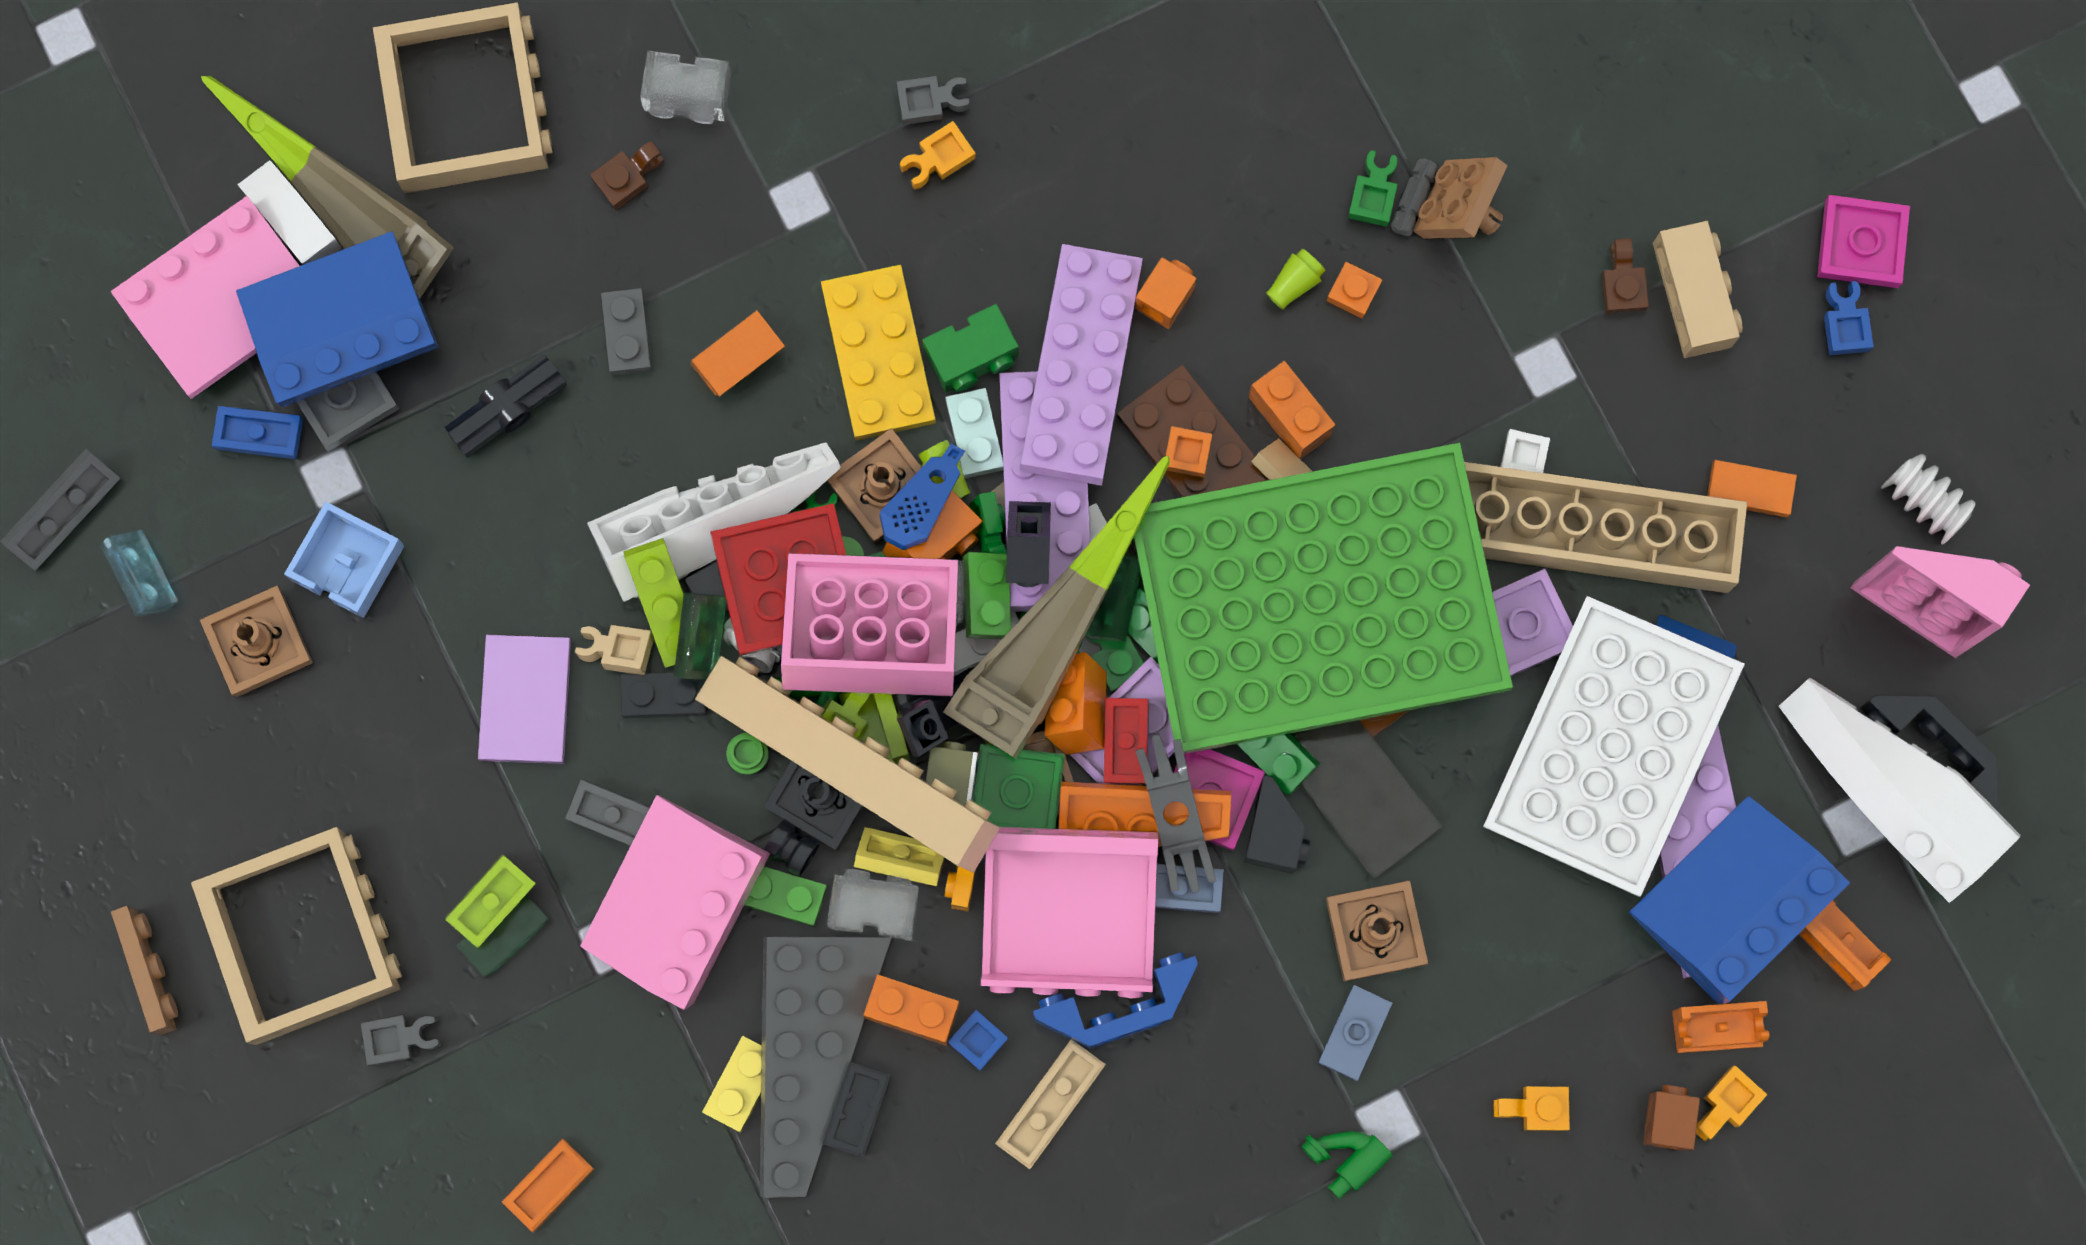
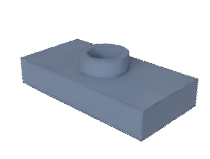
[1318,985,1393,1081]

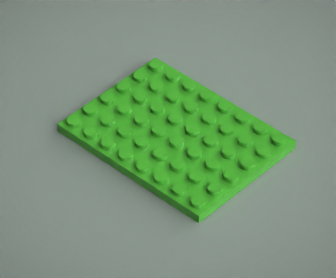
[1134,443,1513,754]

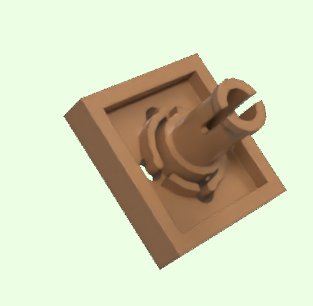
[1413,157,1508,239]
[827,428,933,544]
[200,586,313,698]
[1326,881,1428,982]

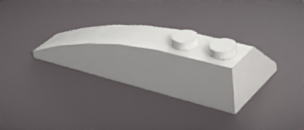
[587,443,841,602]
[1779,678,2021,903]

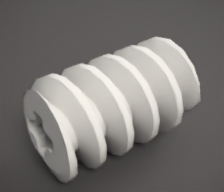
[1881,454,1976,545]

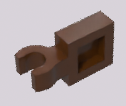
[590,141,664,210]
[1601,238,1649,314]

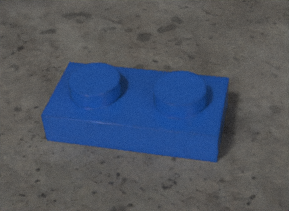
[211,406,303,459]

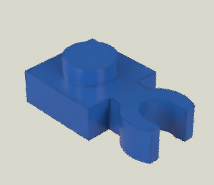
[1824,281,1874,355]

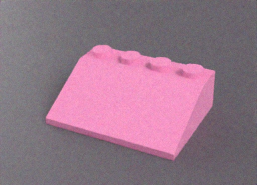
[111,196,299,399]
[1851,546,2030,658]
[781,553,958,696]
[580,795,770,1010]

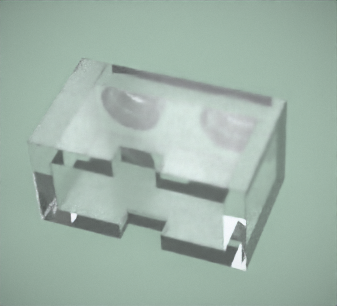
[640,51,732,124]
[827,869,920,941]

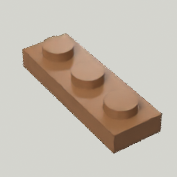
[111,906,178,1036]

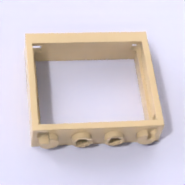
[373,2,553,194]
[191,827,402,1046]

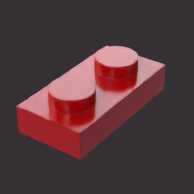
[1104,698,1149,784]

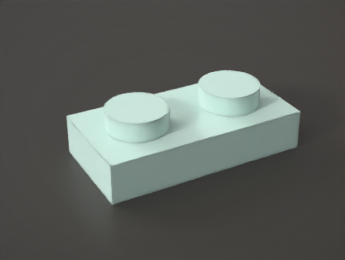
[945,388,1004,479]

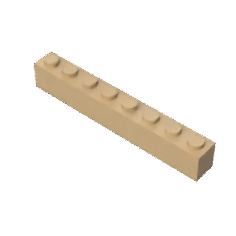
[695,656,1000,873]

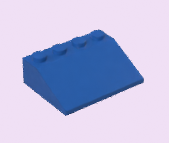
[236,231,439,407]
[1628,796,1850,1004]

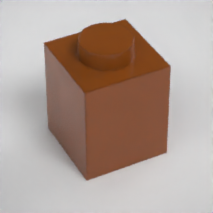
[1643,1085,1700,1151]

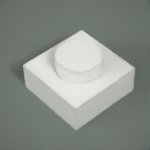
[1500,429,1550,473]

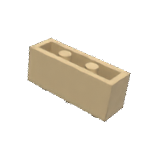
[1653,221,1742,358]

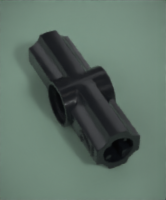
[444,354,567,458]

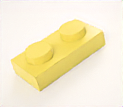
[854,827,945,886]
[702,1036,762,1133]

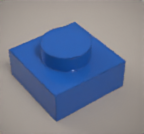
[948,1010,1008,1071]

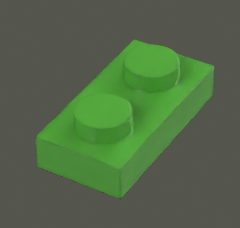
[963,552,1011,640]
[744,867,827,927]

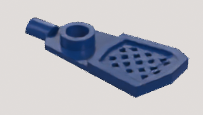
[879,443,965,550]

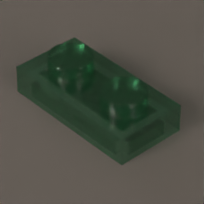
[1085,556,1141,642]
[674,593,726,679]
[456,894,550,978]

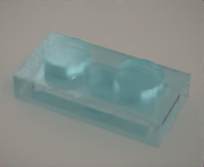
[100,530,178,617]

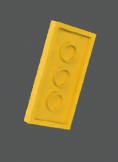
[821,265,936,441]

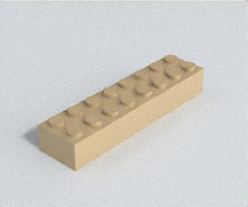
[1464,462,1747,593]

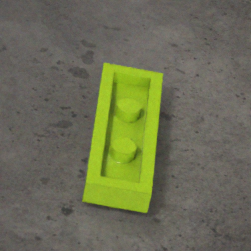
[623,538,705,668]

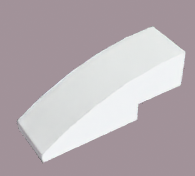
[237,160,342,265]

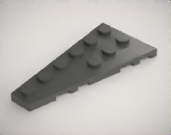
[760,937,892,1198]

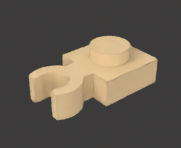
[575,625,654,675]

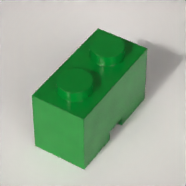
[922,304,1019,393]

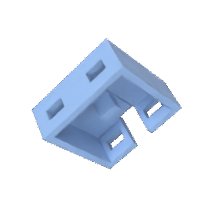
[284,501,404,618]

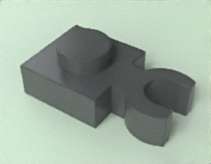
[896,76,970,125]
[361,1015,441,1067]

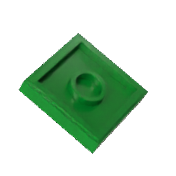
[973,744,1065,829]

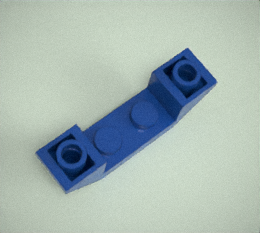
[1033,952,1198,1049]

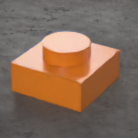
[1326,262,1382,319]
[1166,426,1212,478]

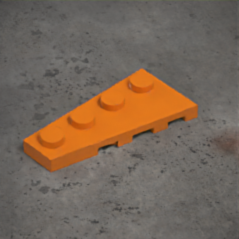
[1059,782,1231,847]

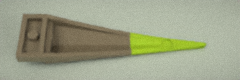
[201,76,454,298]
[943,456,1170,759]

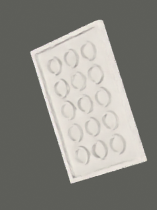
[1483,596,1744,897]

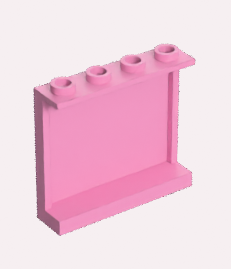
[981,827,1158,998]

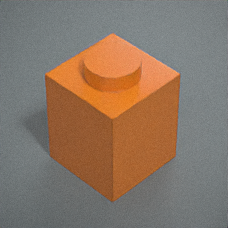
[1134,257,1197,330]

